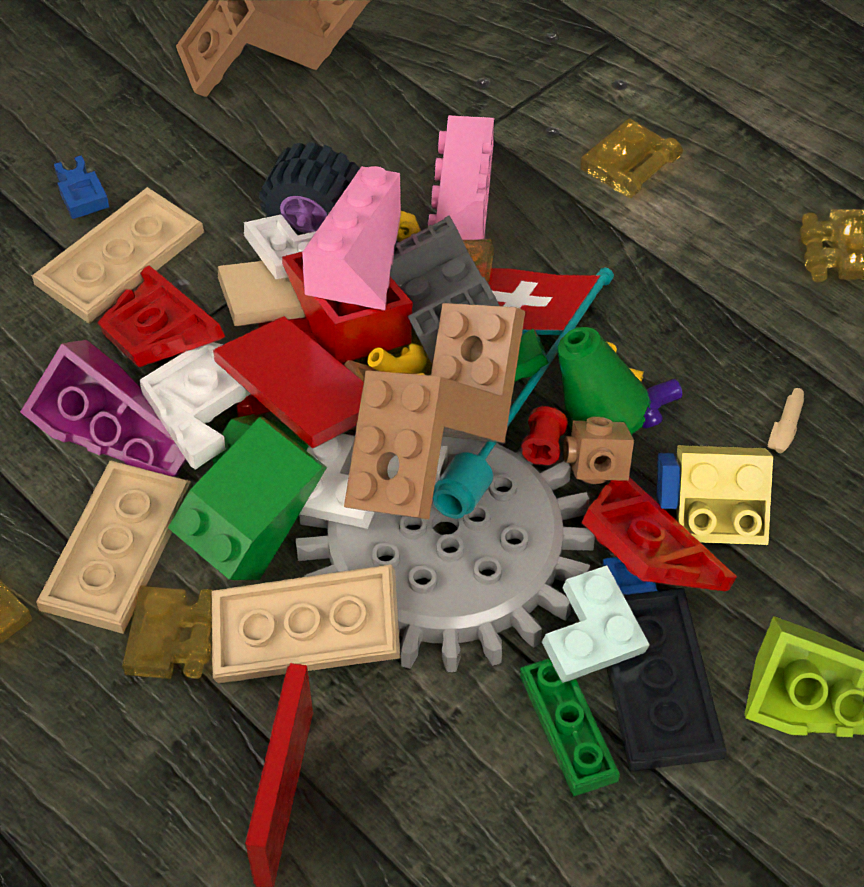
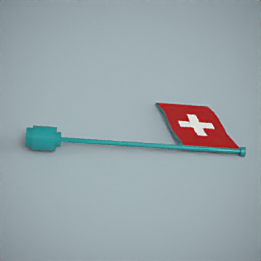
[433,267,614,519]

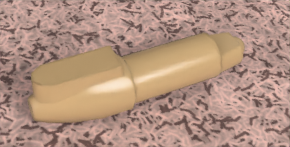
[768,388,804,453]

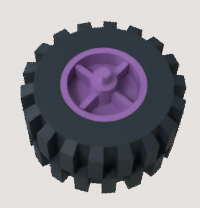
[259,142,360,235]

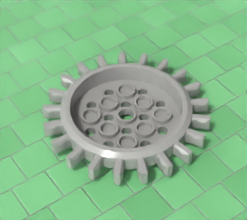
[296,437,595,672]

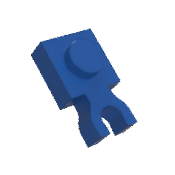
[54,155,109,219]

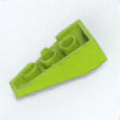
[744,616,864,737]

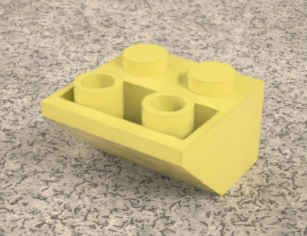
[676,445,773,545]

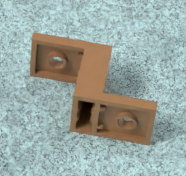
[176,0,372,97]
[344,303,525,520]

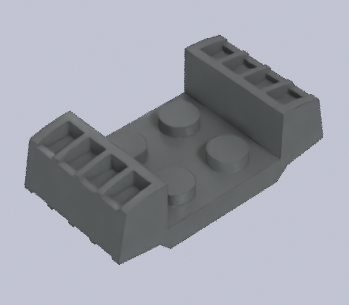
[390,215,499,363]

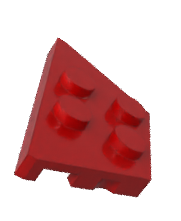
[97,265,225,367]
[582,477,737,592]

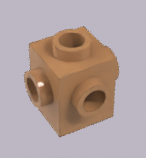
[563,417,634,484]

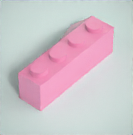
[428,115,494,257]
[302,166,401,310]

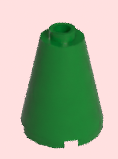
[558,327,651,435]

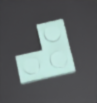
[542,565,649,683]

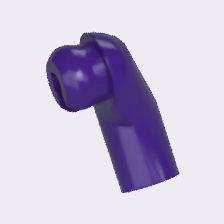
[642,379,682,429]

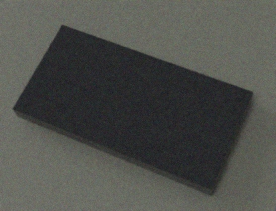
[606,588,727,772]

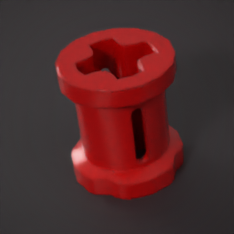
[521,406,568,465]

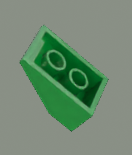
[168,417,327,580]

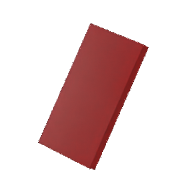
[213,316,364,449]
[245,663,313,887]

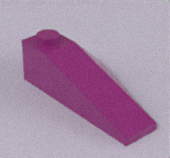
[20,340,187,477]

